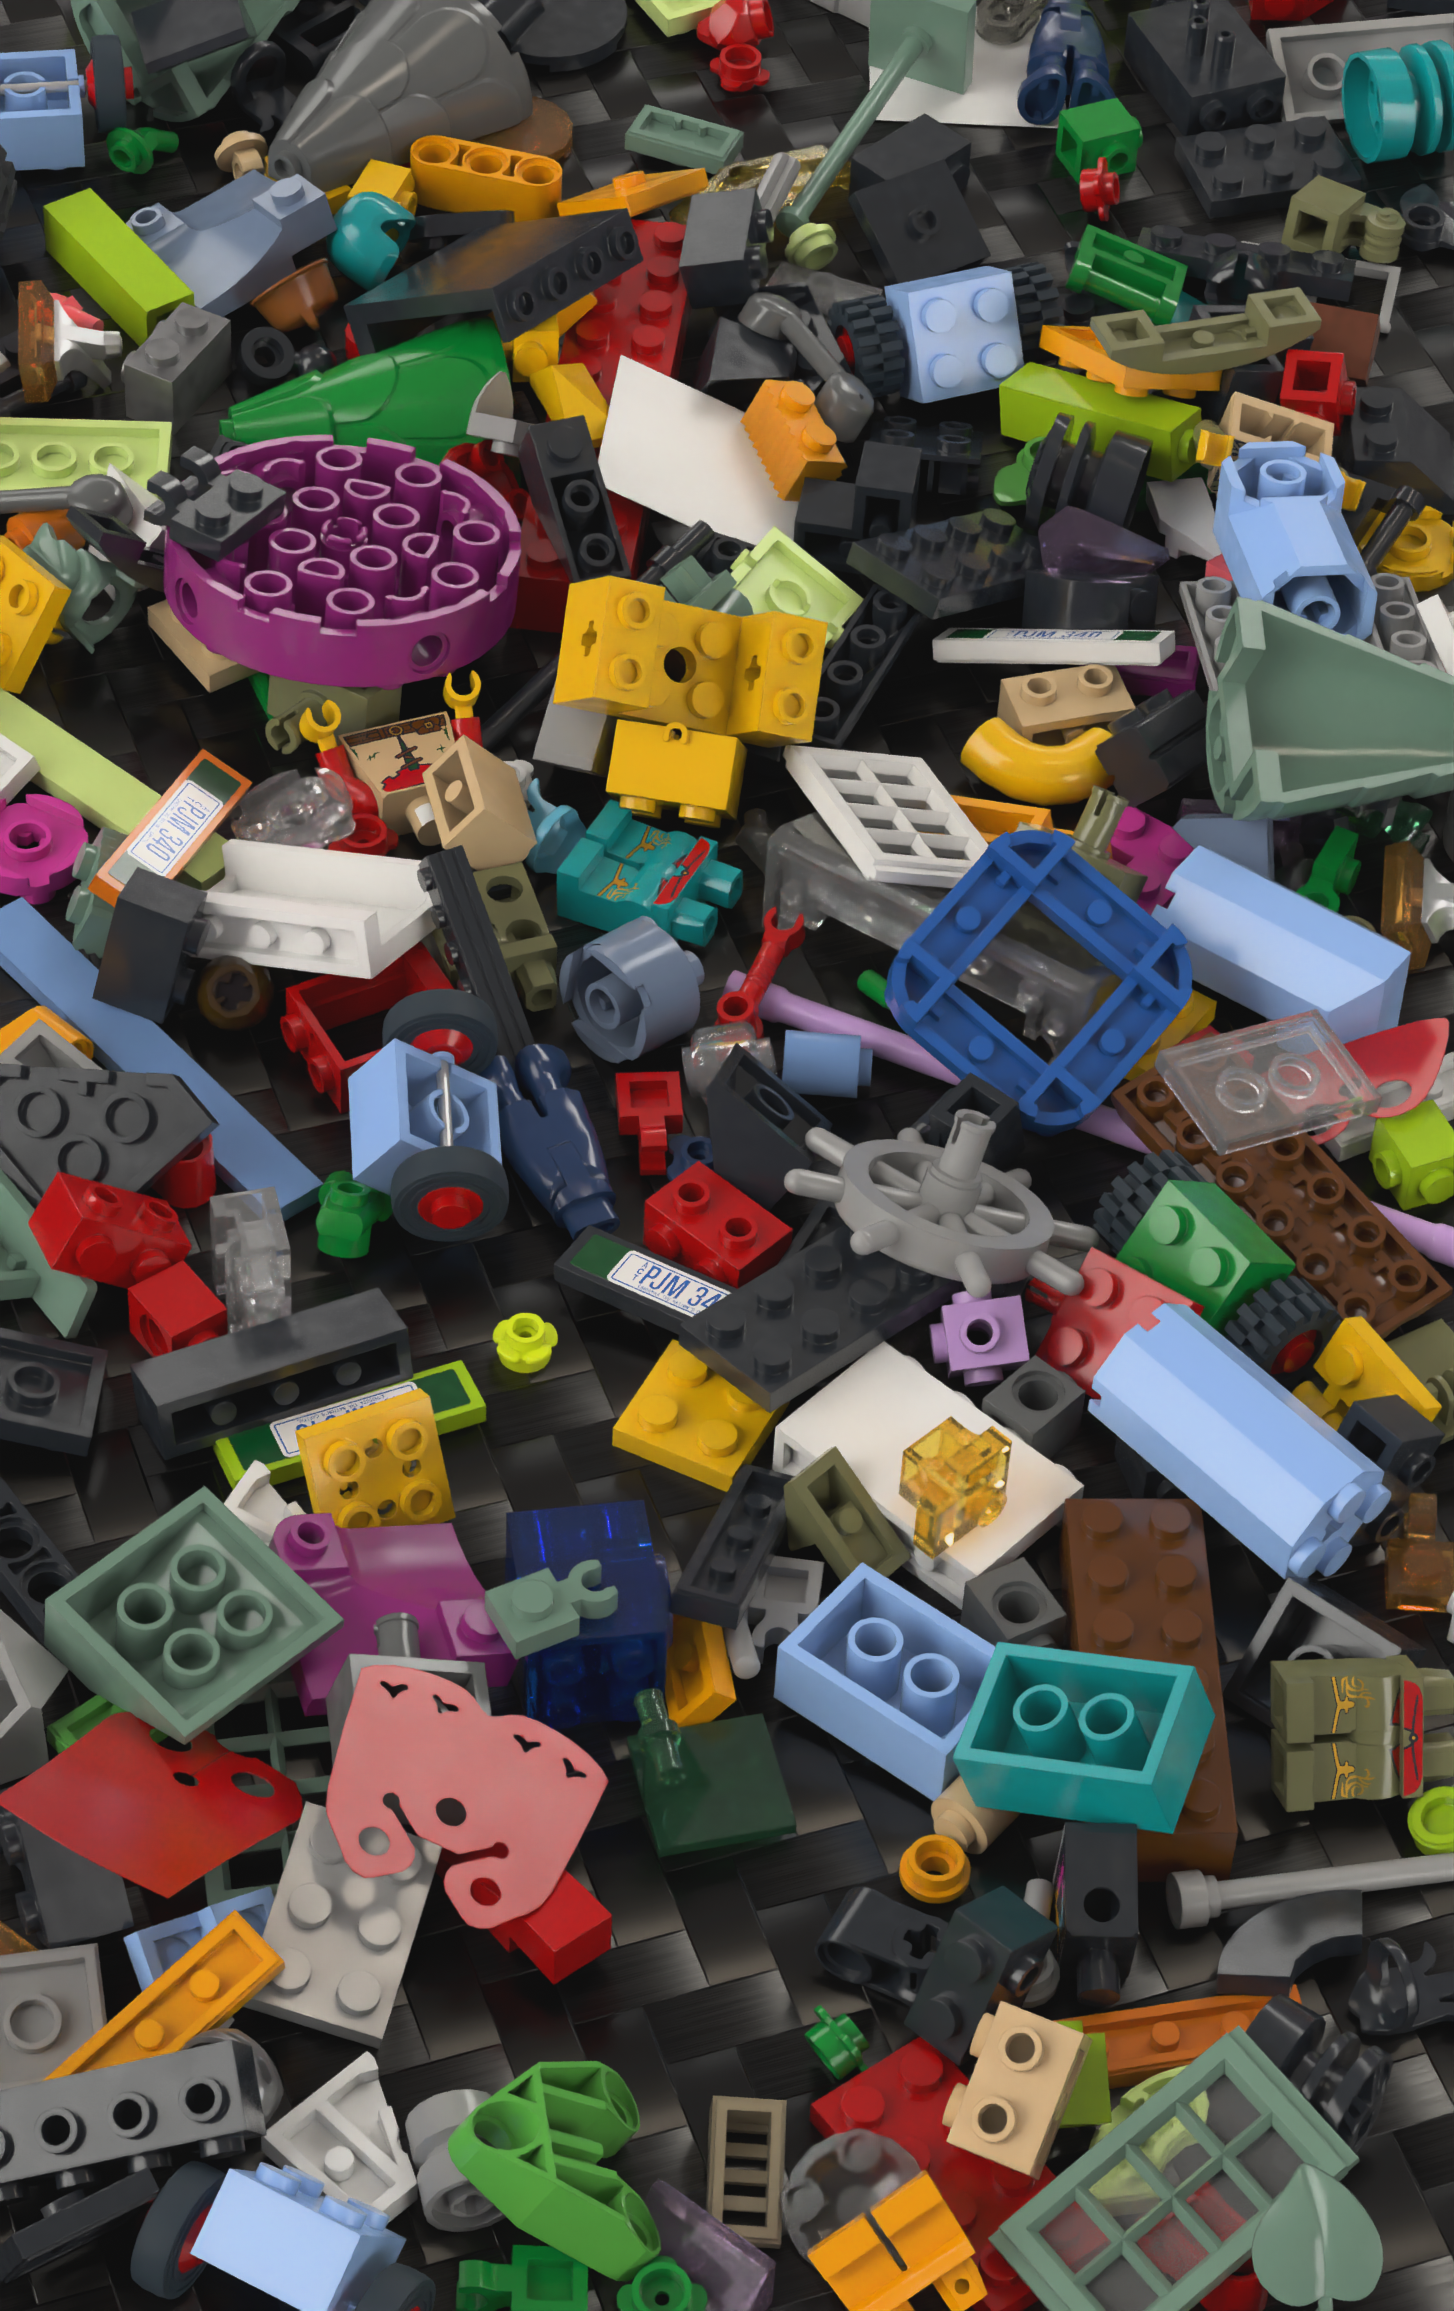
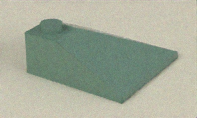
[44,1486,344,1745]

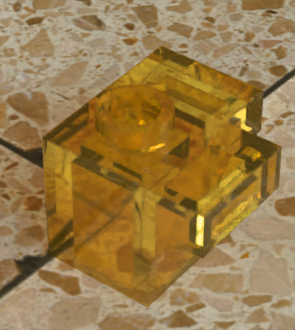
[899,1416,1012,1560]

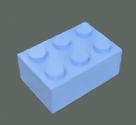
[774,1562,995,1801]

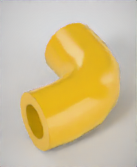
[961,718,1115,806]

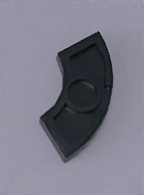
[1217,1890,1362,1997]

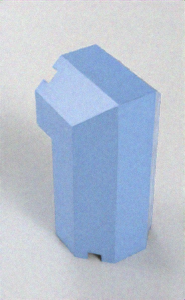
[1213,441,1378,640]
[1151,845,1411,1061]

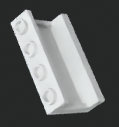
[191,839,436,979]
[772,1341,1084,1610]

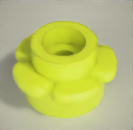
[493,1313,558,1373]

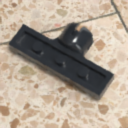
[1137,225,1357,305]

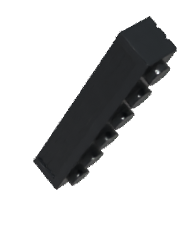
[417,845,535,1071]

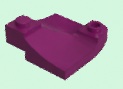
[268,1513,520,1716]

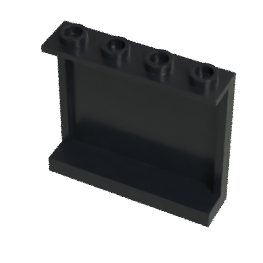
[343,208,644,356]

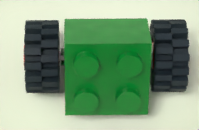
[1093,1149,1342,1393]

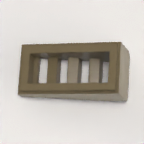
[705,2095,787,2249]

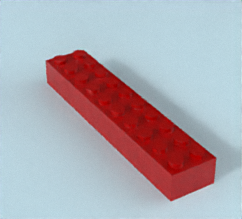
[510,219,692,634]

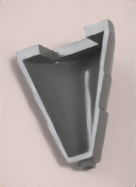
[268,0,533,193]

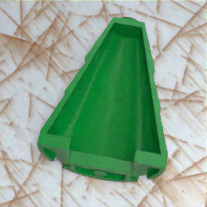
[219,316,521,488]

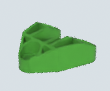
[448,2061,661,2281]

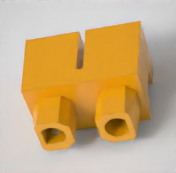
[807,2169,988,2311]

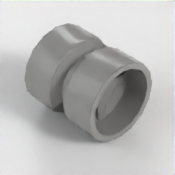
[405,2089,506,2232]

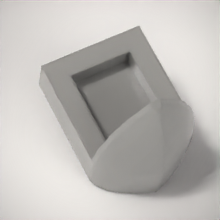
[466,371,534,458]

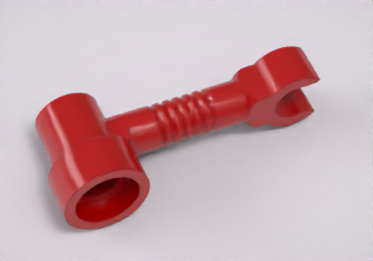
[713,906,805,1058]

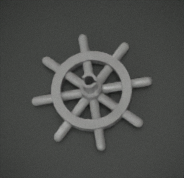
[784,1109,1099,1298]

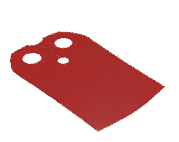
[0,1712,303,1898]

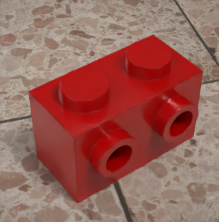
[643,1161,793,1289]
[28,1171,192,1289]

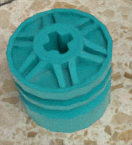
[1342,39,1454,164]

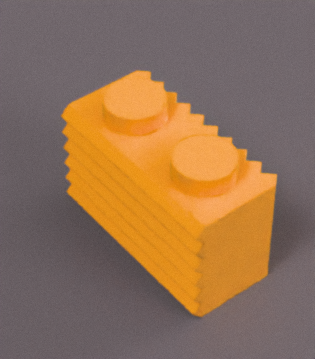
[740,380,847,501]

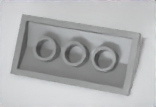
[1266,13,1454,124]

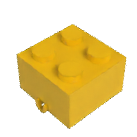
[606,719,748,828]

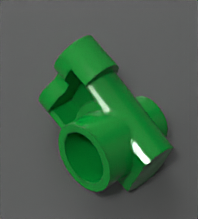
[316,1171,393,1258]

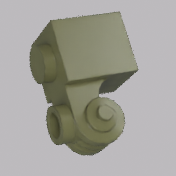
[1281,175,1406,264]

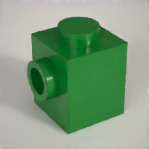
[1055,98,1143,185]

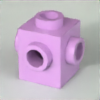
[929,1290,1030,1387]

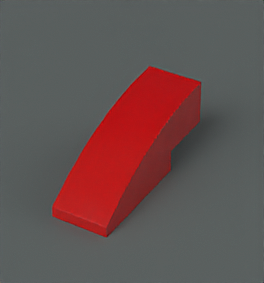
[435,1842,612,1985]

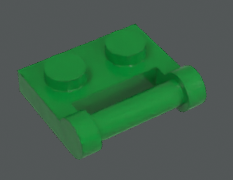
[1064,224,1188,326]

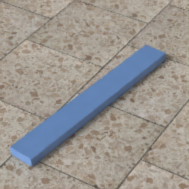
[0,897,323,1228]

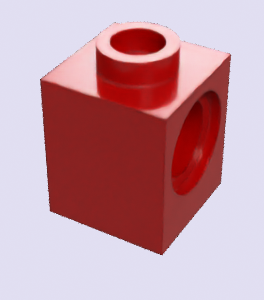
[128,1260,228,1357]

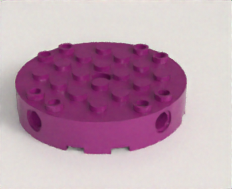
[163,435,521,690]

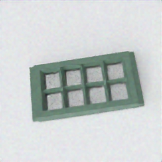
[988,2025,1359,2311]

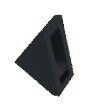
[689,317,797,405]

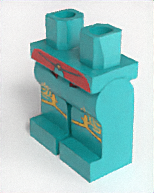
[557,799,743,947]

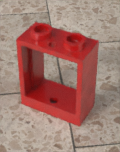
[280,941,455,1114]

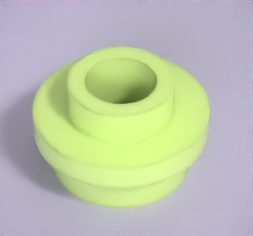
[785,223,838,273]

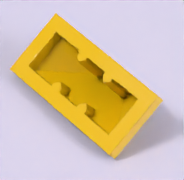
[530,363,609,448]

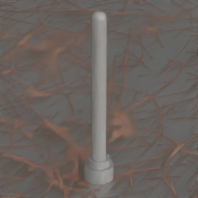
[1166,1852,1454,1930]

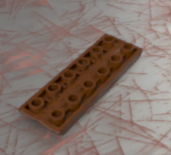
[1111,1032,1453,1339]

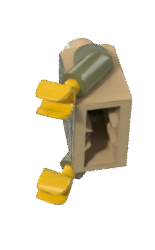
[1193,391,1366,511]

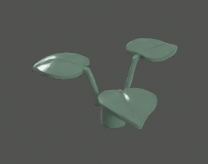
[1252,2163,1383,2311]

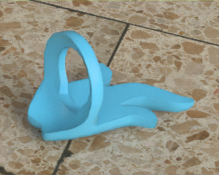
[525,778,587,874]

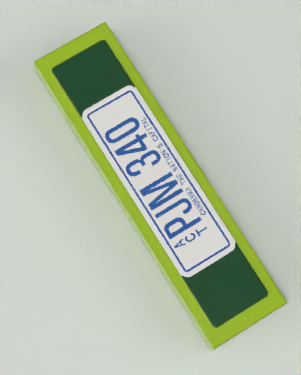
[213,1360,486,1490]

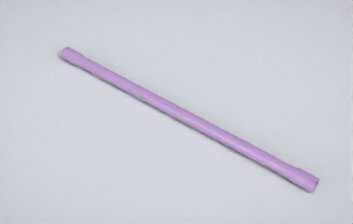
[722,970,1454,1268]

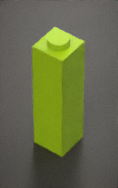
[43,188,195,346]
[999,362,1201,482]

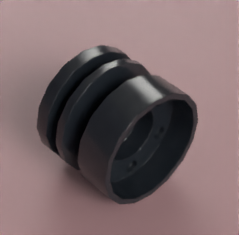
[1024,412,1153,556]
[1206,1993,1393,2174]

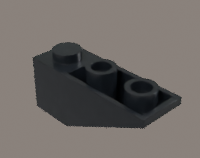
[518,415,632,584]

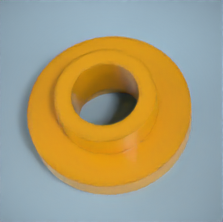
[899,1834,971,1904]

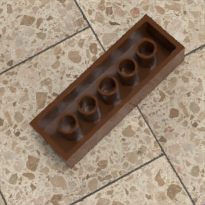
[1058,1499,1238,1882]

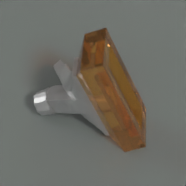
[18,280,123,403]
[1381,841,1454,971]

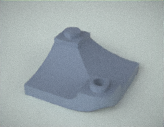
[126,169,337,317]

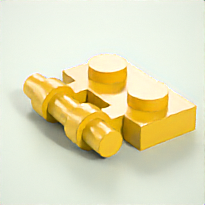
[1292,1316,1442,1431]

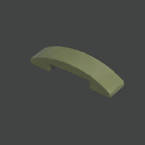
[1090,287,1322,374]

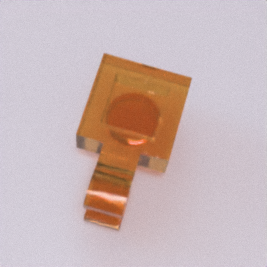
[1385,1493,1454,1613]

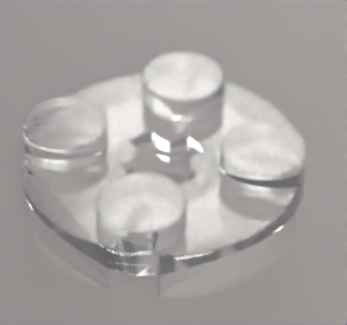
[231,767,356,849]

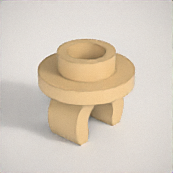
[214,131,268,180]

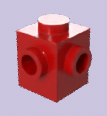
[1280,349,1357,436]

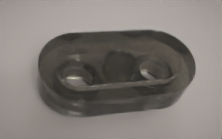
[975,0,1048,44]

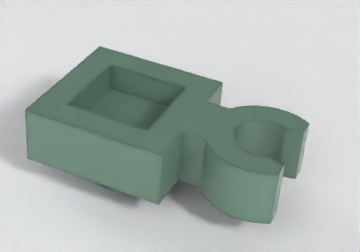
[485,1560,618,1659]

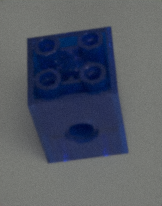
[505,1500,673,1729]

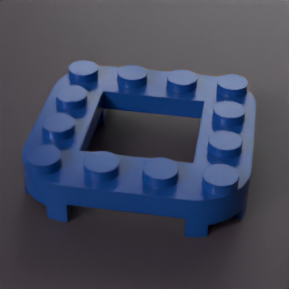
[884,829,1193,1137]

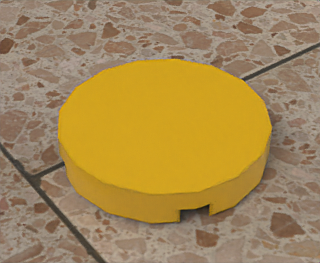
[1357,506,1454,592]

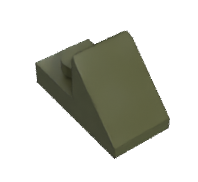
[784,1446,912,1582]

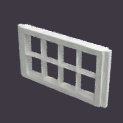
[783,745,989,888]

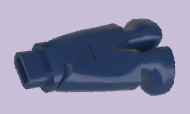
[1017,0,1115,125]
[477,1044,620,1241]

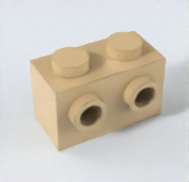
[997,664,1135,746]
[422,734,537,871]
[942,2001,1093,2180]

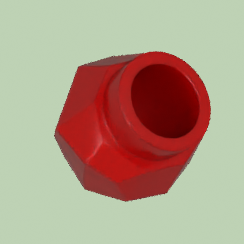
[697,0,774,51]

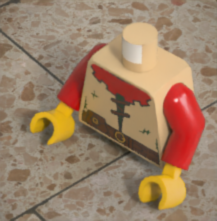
[299,671,483,846]

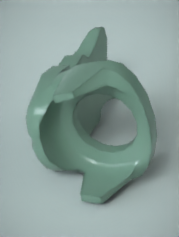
[22,522,146,654]

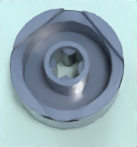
[559,916,705,1063]

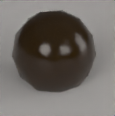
[195,955,275,1032]

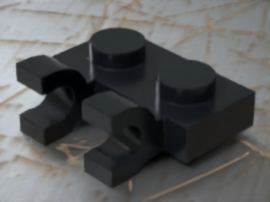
[143,446,286,562]

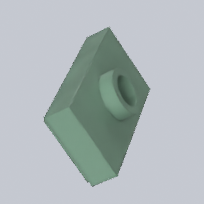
[625,104,744,177]

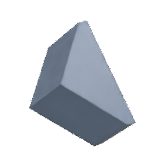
[1173,813,1274,881]

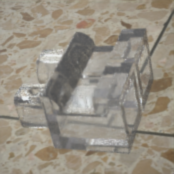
[210,1186,291,1333]

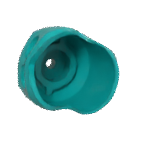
[326,192,416,292]

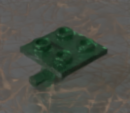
[627,1689,797,1857]

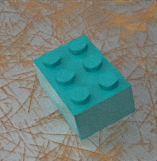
[953,1642,1215,1834]

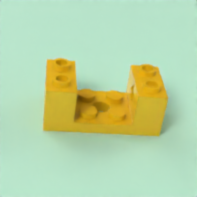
[553,575,828,748]

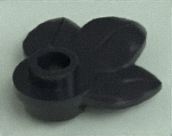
[1400,184,1454,252]

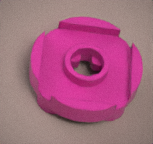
[0,794,89,904]

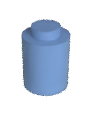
[782,1030,873,1098]

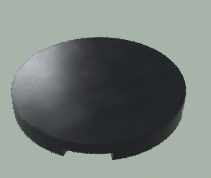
[509,0,627,72]

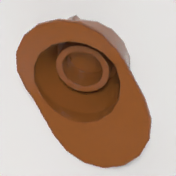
[249,257,338,333]

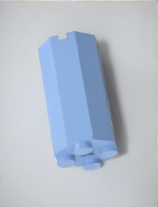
[1088,1303,1391,1580]

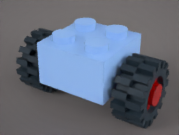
[827,262,1065,404]

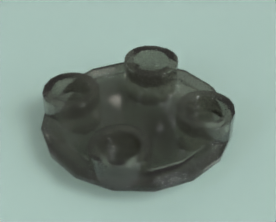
[780,2128,922,2269]

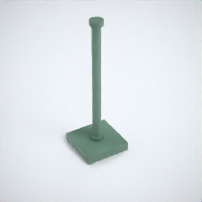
[775,0,977,238]

